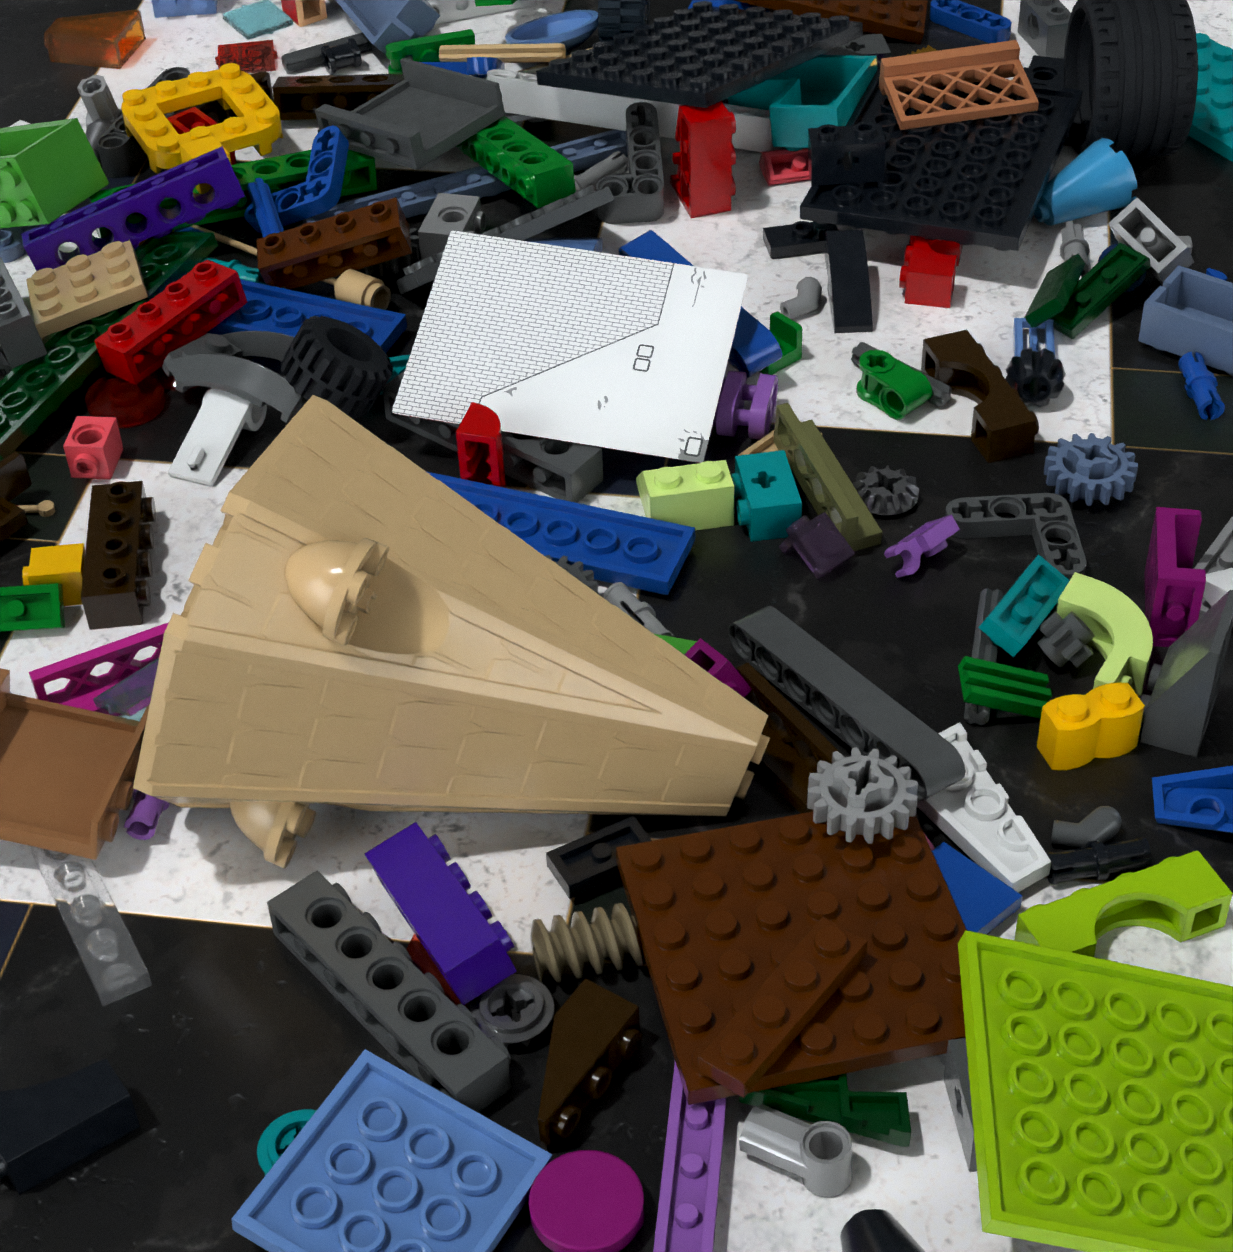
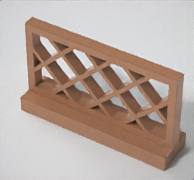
[879,40,1039,130]

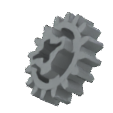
[807,747,918,844]

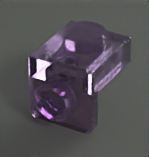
[779,512,855,579]

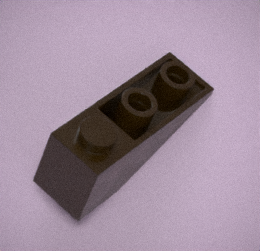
[538,978,642,1152]

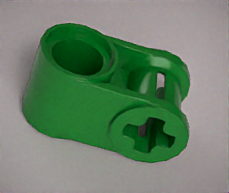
[856,350,932,420]

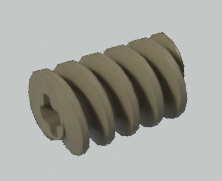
[530,903,643,983]

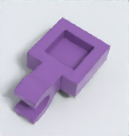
[884,514,960,578]

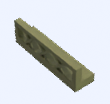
[773,403,883,555]

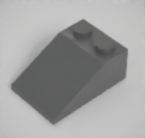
[1140,590,1233,757]

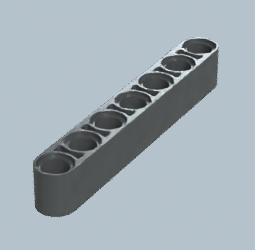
[728,606,966,801]

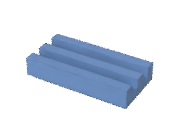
[1013,318,1055,359]

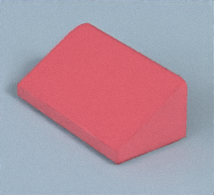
[759,148,810,186]

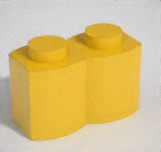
[1037,683,1145,770]

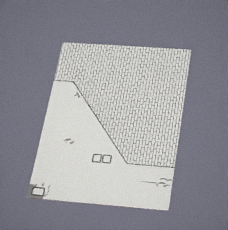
[392,231,748,463]

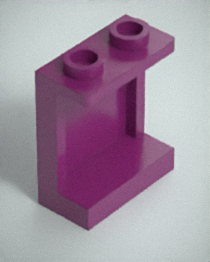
[1144,507,1206,647]

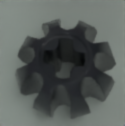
[1005,347,1066,407]

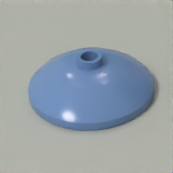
[505,10,598,56]

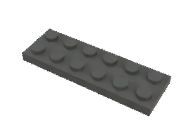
[395,185,614,294]

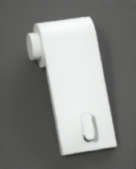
[168,388,267,486]

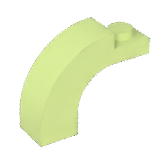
[1057,572,1153,695]

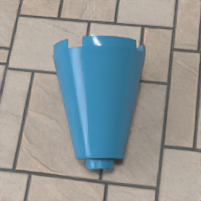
[1034,138,1137,226]

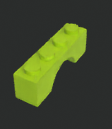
[1014,850,1233,957]

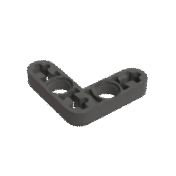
[945,493,1087,580]

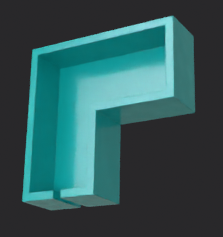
[728,55,878,151]

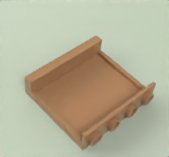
[0,668,150,860]

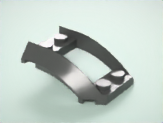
[162,331,308,423]

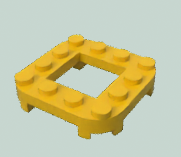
[121,63,283,174]

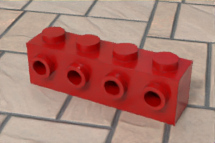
[94,259,248,385]

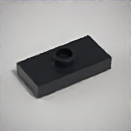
[763,221,839,259]

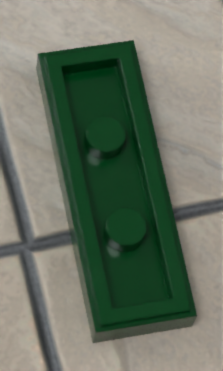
[1050,242,1151,339]
[1024,253,1086,328]

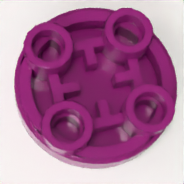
[529,1150,644,1252]

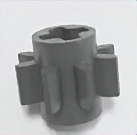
[1037,611,1095,668]

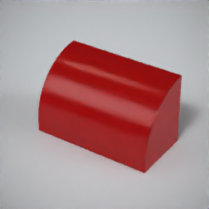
[456,402,506,488]

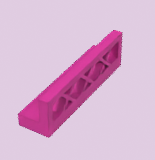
[29,622,169,716]

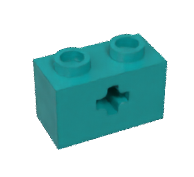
[730,450,802,542]

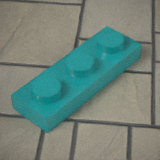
[978,554,1070,657]

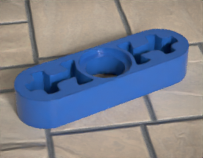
[930,0,1012,43]

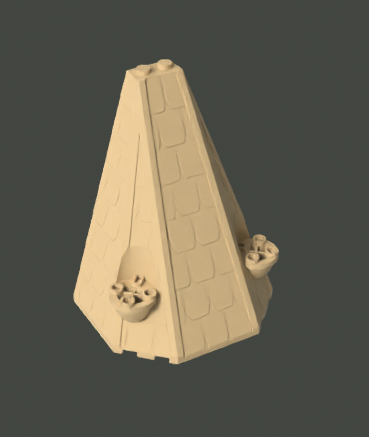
[133,395,770,869]

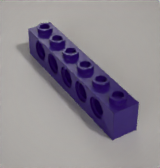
[21,146,245,271]

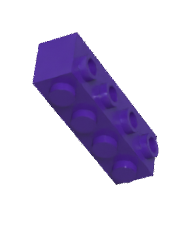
[364,822,517,1005]

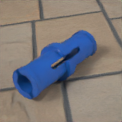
[1178,352,1225,420]

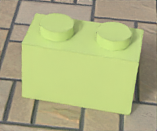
[636,460,734,531]

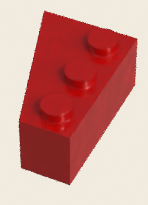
[670,101,736,218]

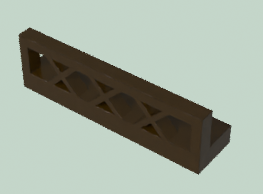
[736,662,845,813]

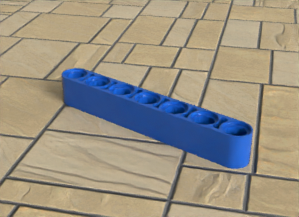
[618,230,782,378]

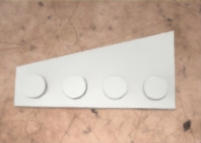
[917,722,1051,892]

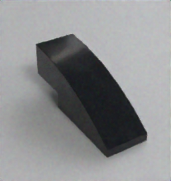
[825,230,873,333]

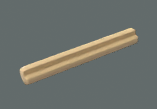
[439,43,566,63]

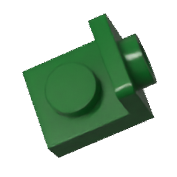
[759,311,803,375]

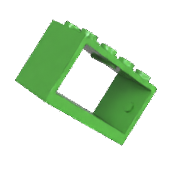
[0,118,109,228]

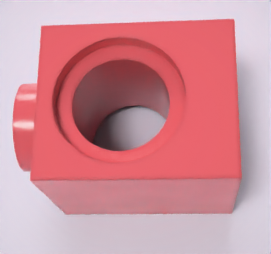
[63,416,123,480]

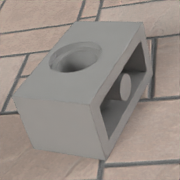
[418,193,486,262]
[1108,198,1194,285]

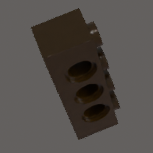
[272,74,404,120]

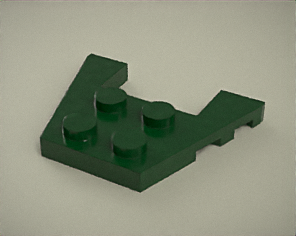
[738,1073,911,1147]

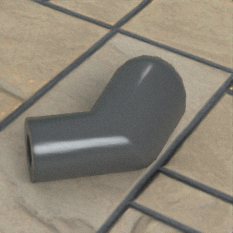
[1051,806,1122,848]

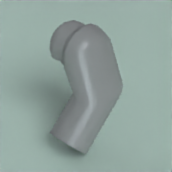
[780,277,822,319]

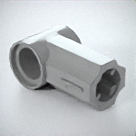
[77,75,122,128]
[739,1104,852,1197]

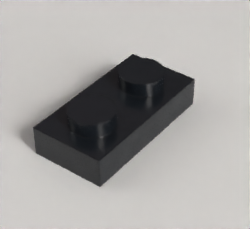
[546,816,652,899]

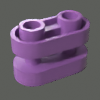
[712,371,778,440]

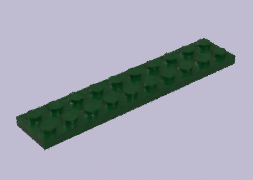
[0,231,218,461]

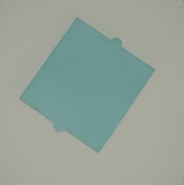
[222,0,293,40]
[93,658,159,716]

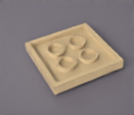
[26,240,148,338]

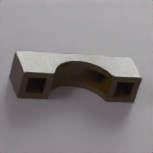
[921,329,1039,463]

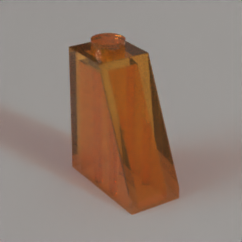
[44,10,146,69]

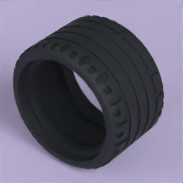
[1063,0,1198,158]

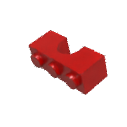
[899,235,963,308]

